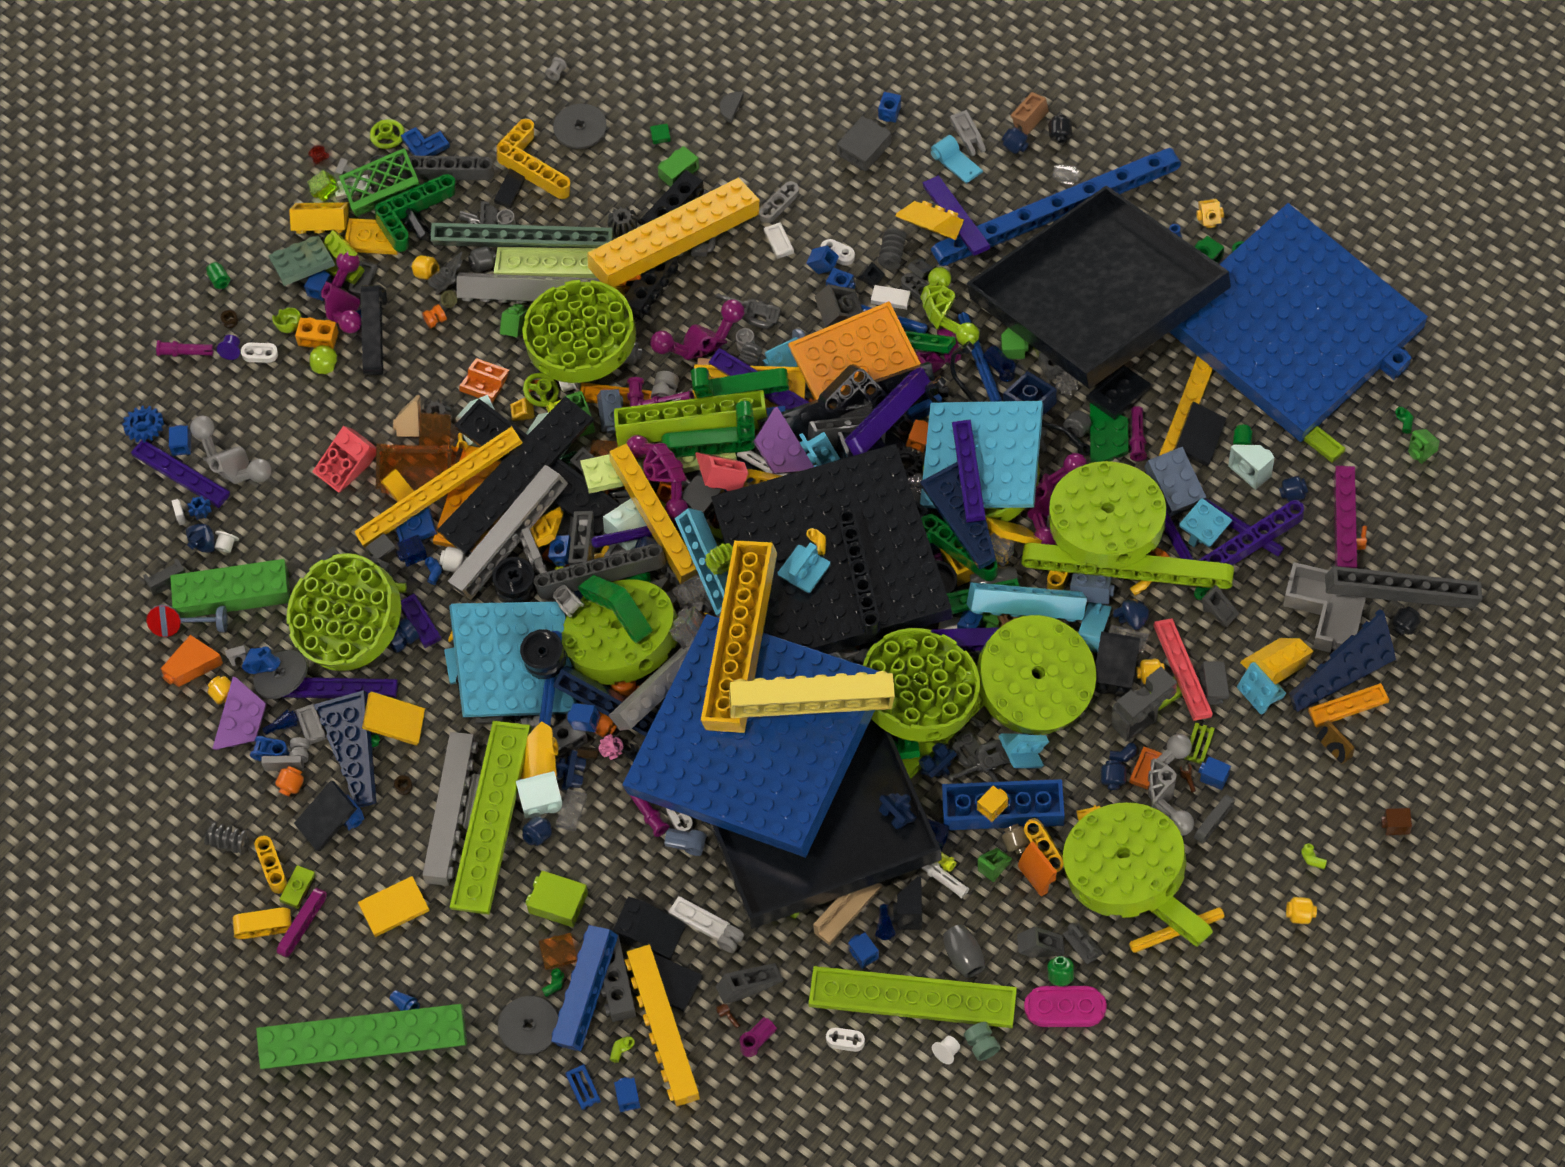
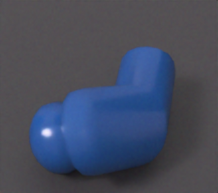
[425,557,442,585]

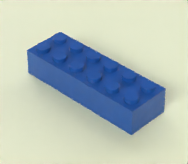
[942,779,1065,830]

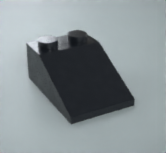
[613,896,686,960]

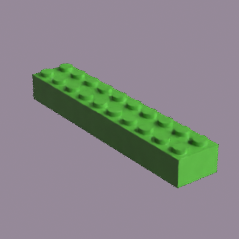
[256,1004,467,1069]

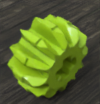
[705,543,733,575]

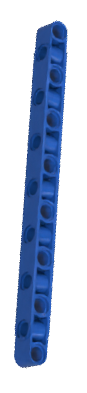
[931,148,1181,266]

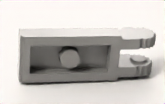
[950,110,986,156]

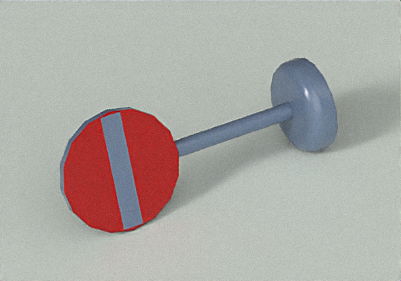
[146,605,228,637]

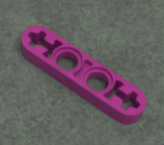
[277,888,327,958]

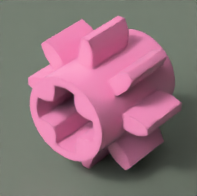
[599,734,623,760]

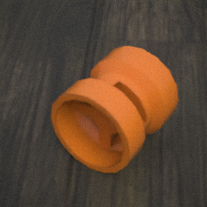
[422,304,447,329]

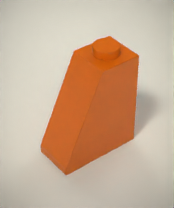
[160,635,223,687]

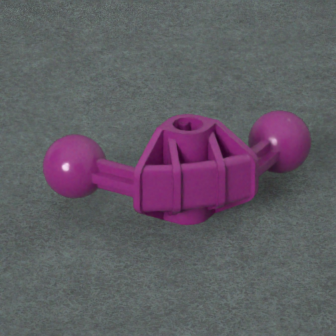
[321,251,361,334]
[650,299,745,361]
[626,435,689,522]
[1027,453,1088,545]

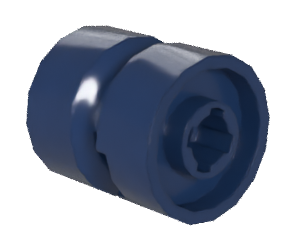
[389,618,420,653]

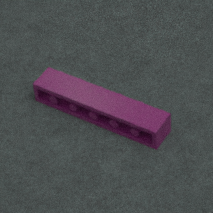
[1334,466,1357,569]

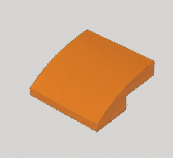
[459,358,509,403]
[1018,841,1057,897]

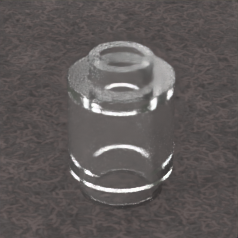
[1053,164,1080,185]

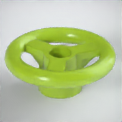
[370,119,405,149]
[523,373,559,407]

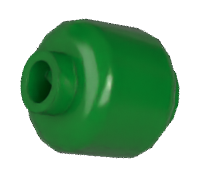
[1047,956,1074,986]

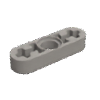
[759,181,799,223]

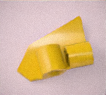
[520,721,559,780]

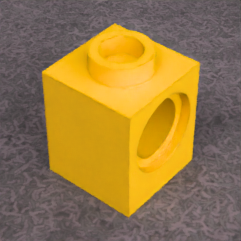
[977,786,1008,822]

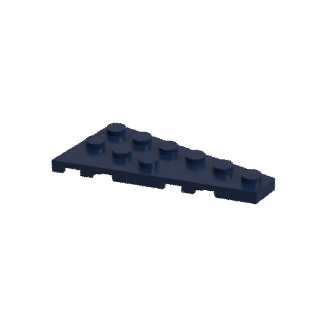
[920,462,996,570]
[1289,609,1396,712]

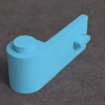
[931,135,983,184]
[1078,602,1111,654]

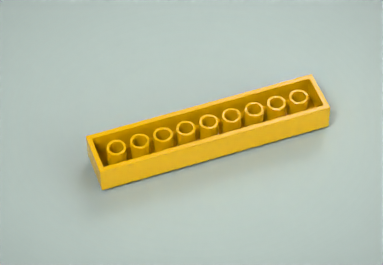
[587,177,759,287]
[701,541,777,733]

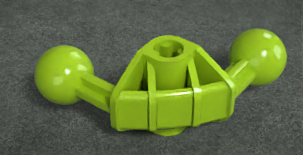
[920,267,979,345]

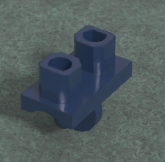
[918,742,957,778]
[556,750,586,790]
[879,793,917,829]

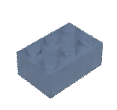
[1144,447,1206,517]

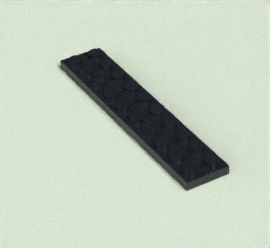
[757,362,938,443]
[437,396,594,555]
[454,399,620,536]

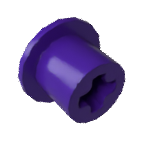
[217,335,240,360]

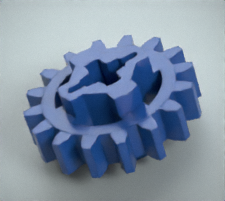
[122,406,164,443]

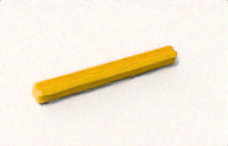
[1129,907,1224,953]

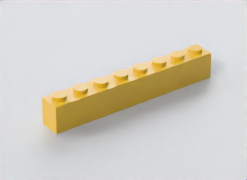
[610,443,698,585]
[625,944,700,1107]

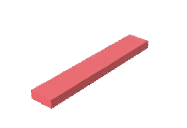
[1153,618,1213,721]

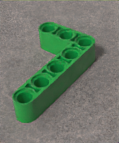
[375,174,455,252]
[691,367,789,398]
[661,401,755,458]
[921,514,998,581]
[578,575,653,643]

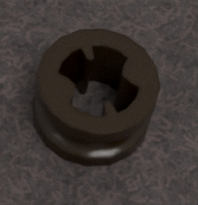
[220,310,238,328]
[394,775,413,795]

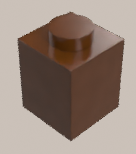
[1381,808,1412,835]

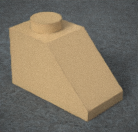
[393,395,422,437]

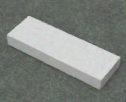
[668,896,730,941]

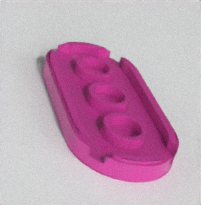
[1024,986,1107,1027]

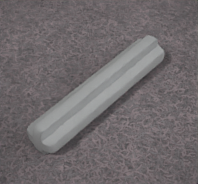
[463,774,480,829]

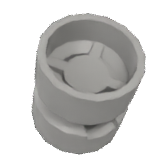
[650,371,679,402]

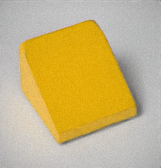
[510,398,535,421]

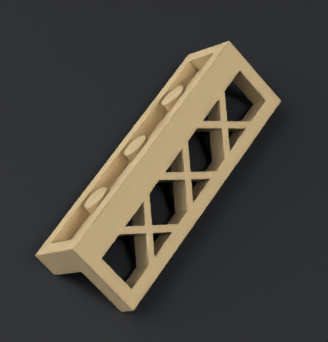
[813,883,882,946]

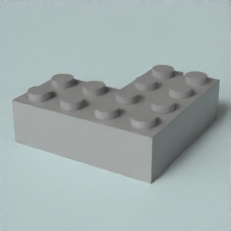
[1283,562,1366,652]

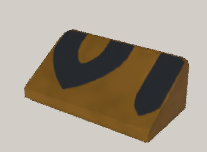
[1316,720,1354,764]

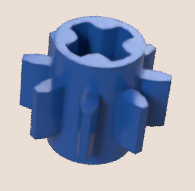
[187,496,212,520]

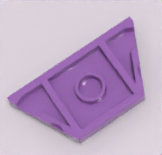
[753,407,814,474]
[212,677,267,750]

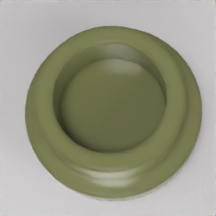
[441,290,457,308]

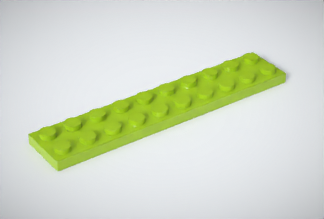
[450,721,532,915]
[808,966,1017,1028]

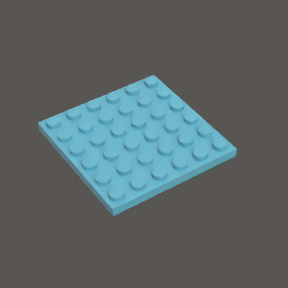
[920,401,1044,508]
[449,602,576,717]

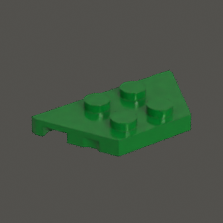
[1090,403,1128,463]

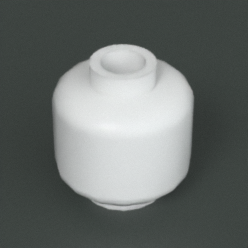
[439,547,468,573]

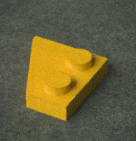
[530,507,564,548]

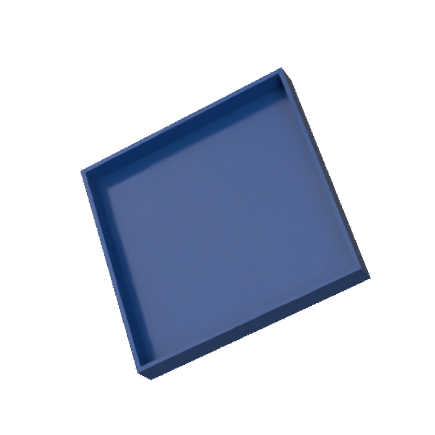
[1170,203,1428,442]
[622,614,879,858]

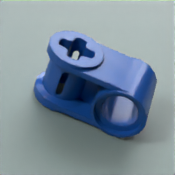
[242,646,281,674]
[250,736,290,761]

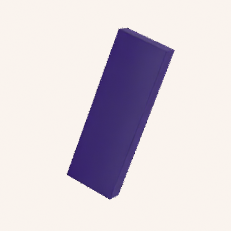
[401,593,442,648]

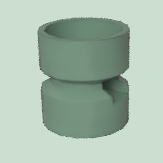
[964,1022,1001,1061]

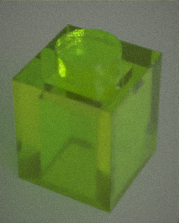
[307,169,340,201]

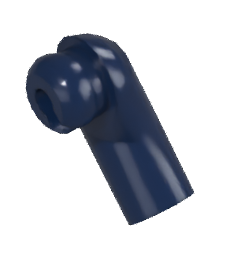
[1109,743,1137,762]

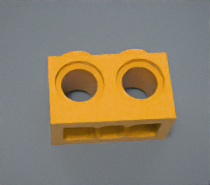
[295,317,339,349]

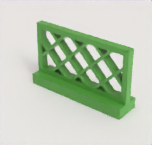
[339,148,421,217]

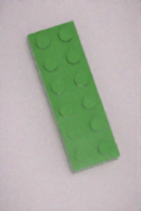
[170,559,290,618]

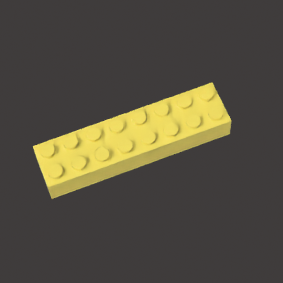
[729,671,895,718]

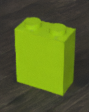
[526,871,588,928]

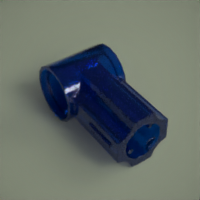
[983,345,1016,382]

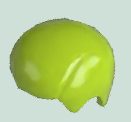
[272,307,302,333]
[309,345,337,374]

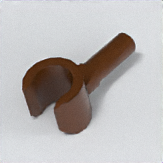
[1180,764,1196,793]
[716,1004,741,1029]

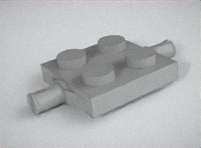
[520,527,547,575]

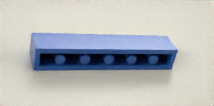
[551,925,618,1052]

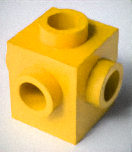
[1196,199,1224,228]

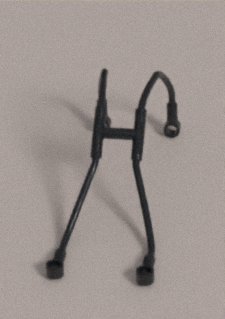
[925,341,1090,482]

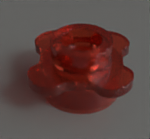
[308,145,329,164]

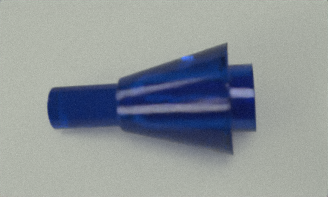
[262,709,299,735]
[875,904,896,940]

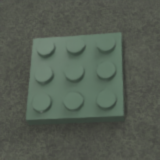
[268,235,335,286]

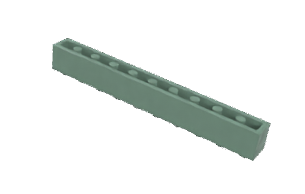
[431,223,615,248]

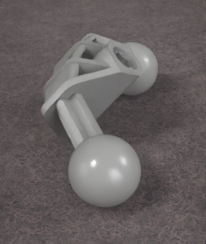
[190,415,272,484]
[1148,734,1194,836]

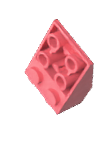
[312,426,380,493]
[696,452,748,491]

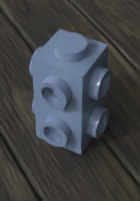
[597,389,623,434]
[1070,573,1115,604]

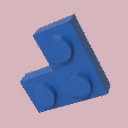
[401,127,450,156]

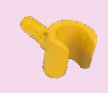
[454,433,468,452]

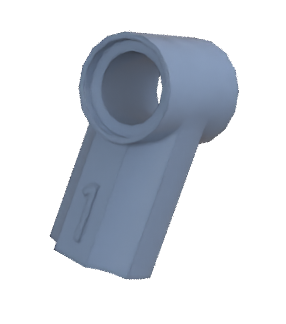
[664,828,707,856]

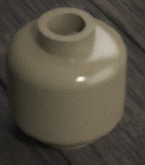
[1002,824,1031,855]

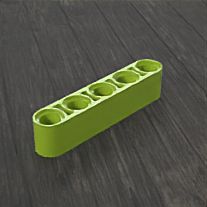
[1150,897,1213,947]

